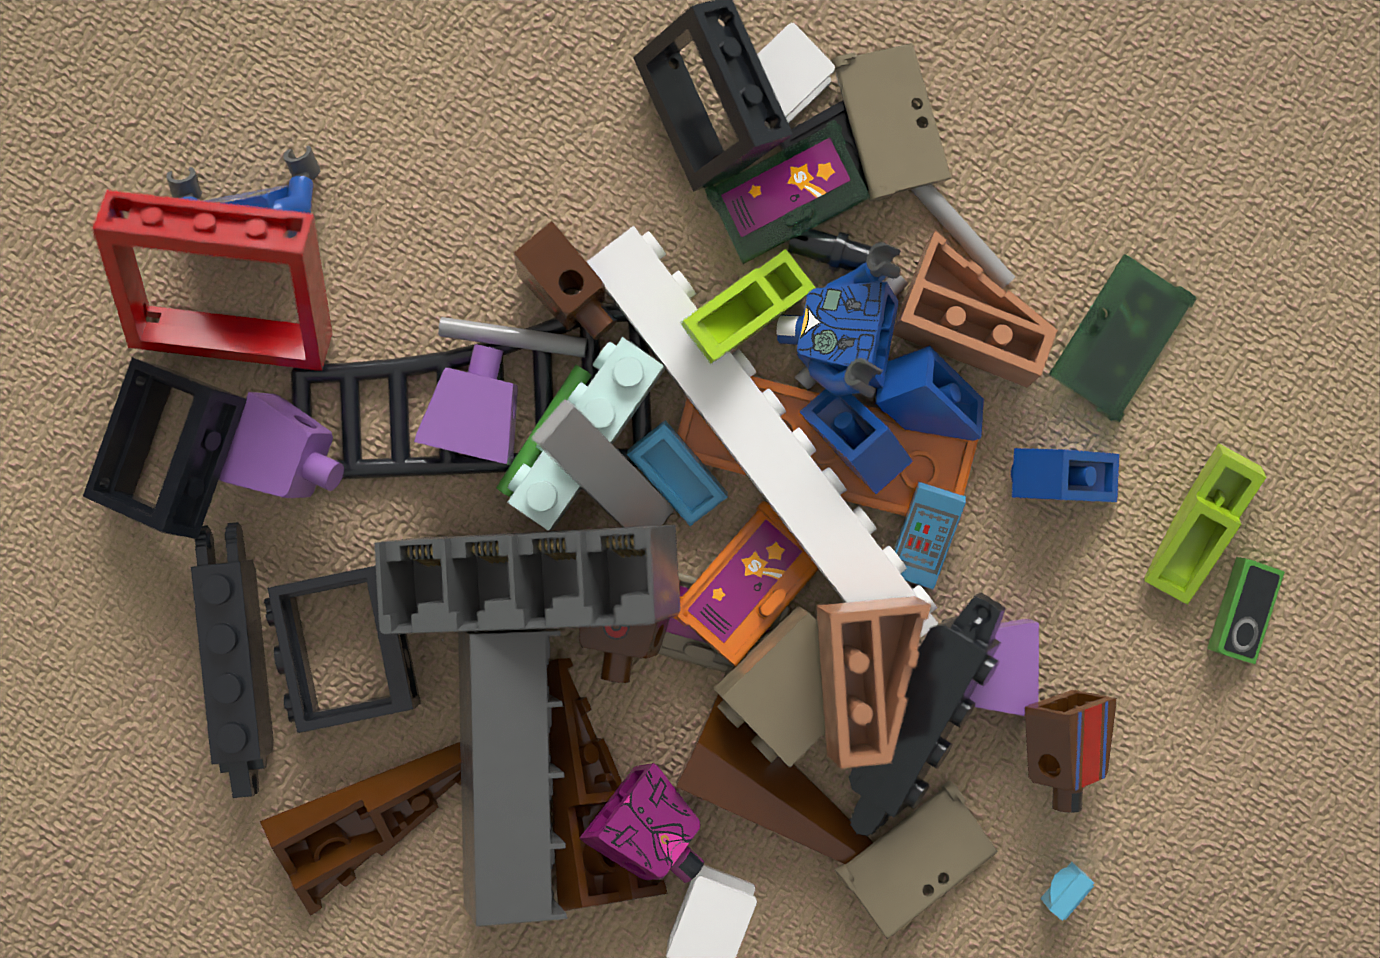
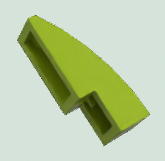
[680,249,816,364]
[1144,443,1267,605]

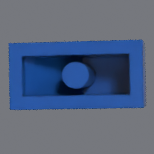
[876,346,984,441]
[800,389,913,494]
[1011,448,1120,502]

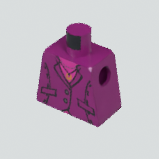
[580,763,704,883]

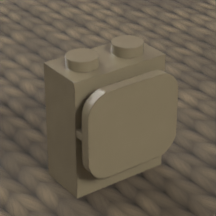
[713,606,825,767]

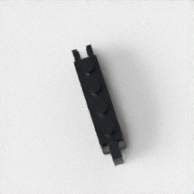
[191,522,274,798]
[849,592,1006,837]

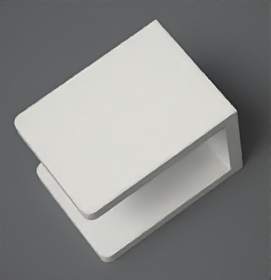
[757,23,835,129]
[666,865,757,958]

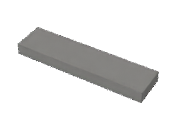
[531,399,675,527]

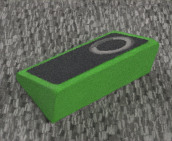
[1207,557,1285,664]

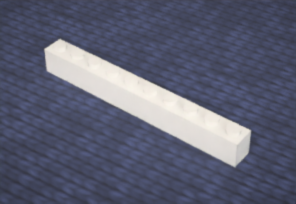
[587,226,938,638]

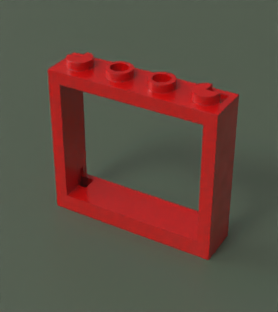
[92,190,333,371]

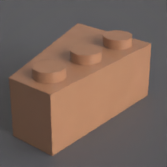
[893,230,1058,388]
[817,596,931,768]

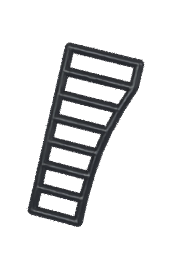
[291,303,652,479]

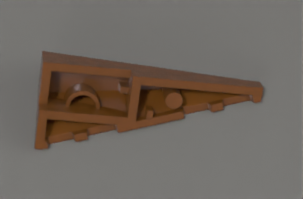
[547,658,667,911]
[676,694,873,865]
[260,742,461,916]

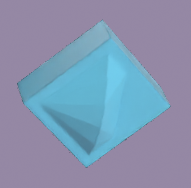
[1040,862,1094,921]

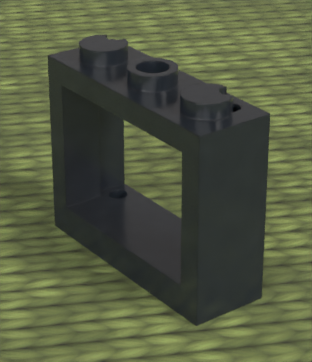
[633,0,793,192]
[83,357,247,539]
[264,565,421,733]

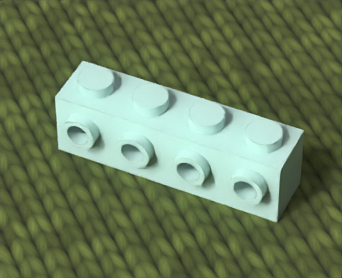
[507,337,665,531]

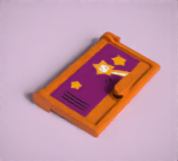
[673,501,819,667]

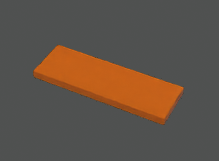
[677,376,978,517]

